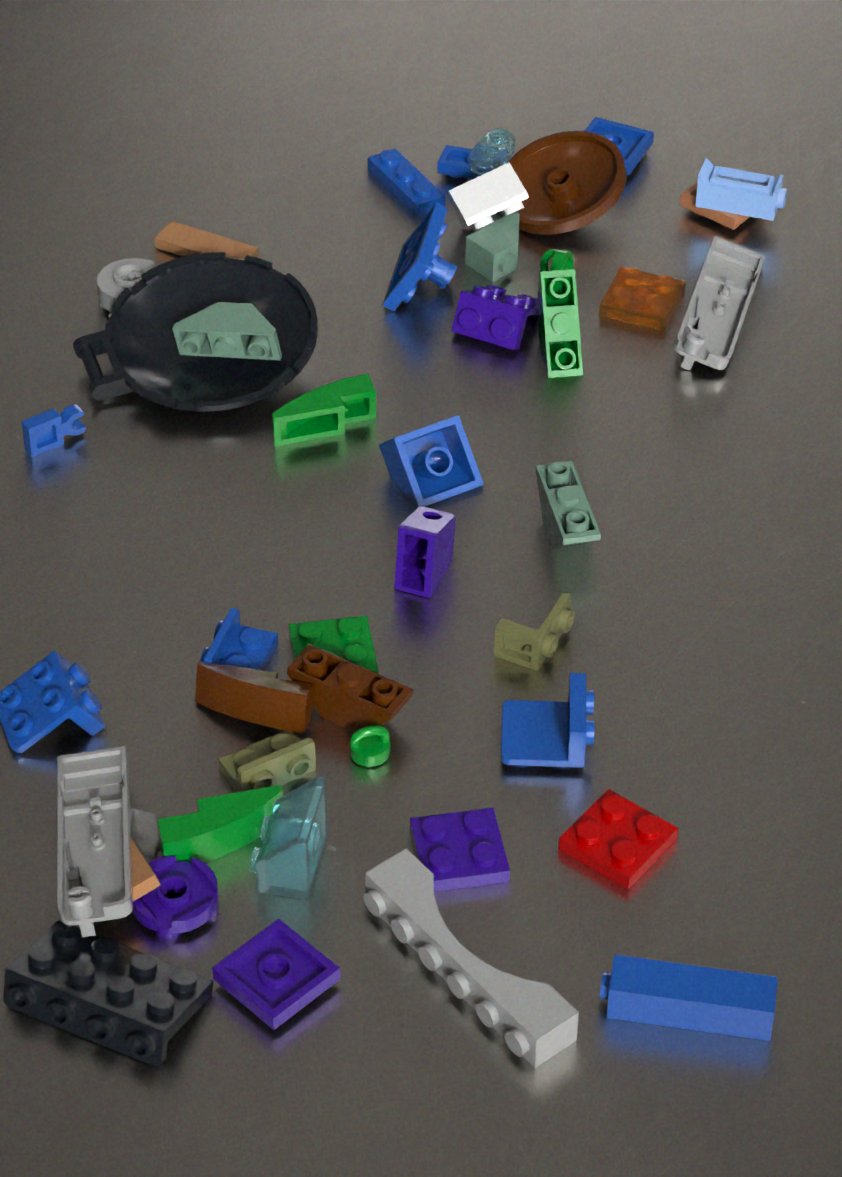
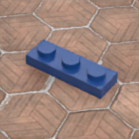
[368,148,445,216]

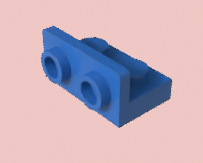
[200,608,278,671]

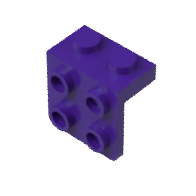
[451,284,538,350]

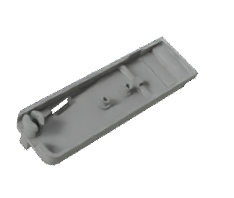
[673,236,766,371]
[57,746,133,938]

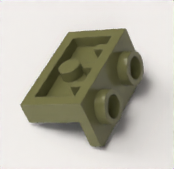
[218,730,316,792]

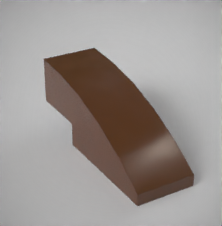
[195,661,314,734]

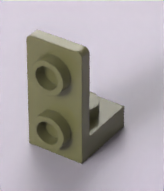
[494,592,575,671]

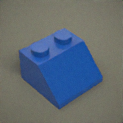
[379,415,484,509]

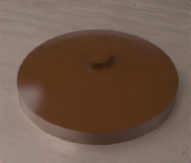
[506,131,627,235]

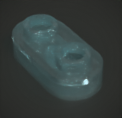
[469,128,516,175]

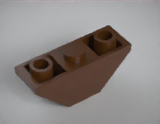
[287,644,413,732]

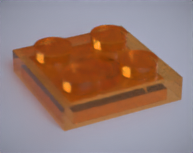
[599,267,686,331]

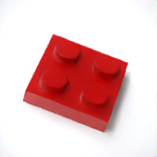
[558,789,678,890]

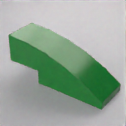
[272,373,376,447]
[157,785,284,863]

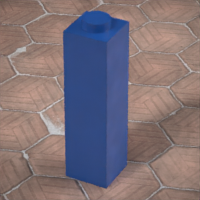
[600,954,778,1041]

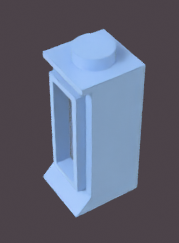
[695,158,787,221]

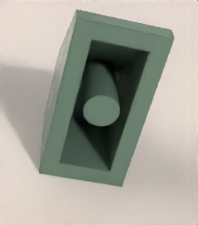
[465,212,520,282]

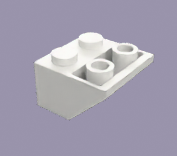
[447,163,529,231]

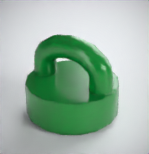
[540,249,574,272]
[349,725,390,767]

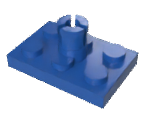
[382,202,457,312]

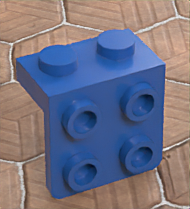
[0,650,105,754]
[501,673,594,768]

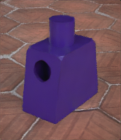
[394,506,456,598]

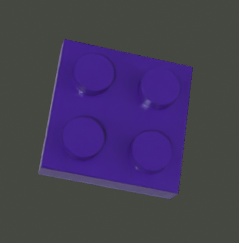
[410,807,510,892]
[212,918,340,1030]

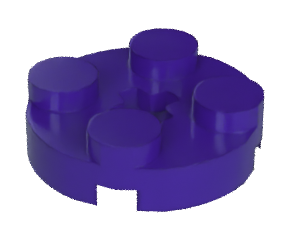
[132,856,218,939]

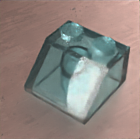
[250,777,328,900]

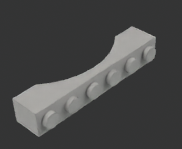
[363,848,579,1068]

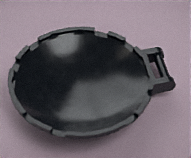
[73,252,318,412]

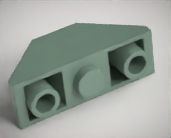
[172,302,282,361]
[536,461,601,548]

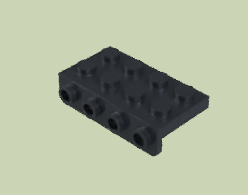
[3,920,214,1066]

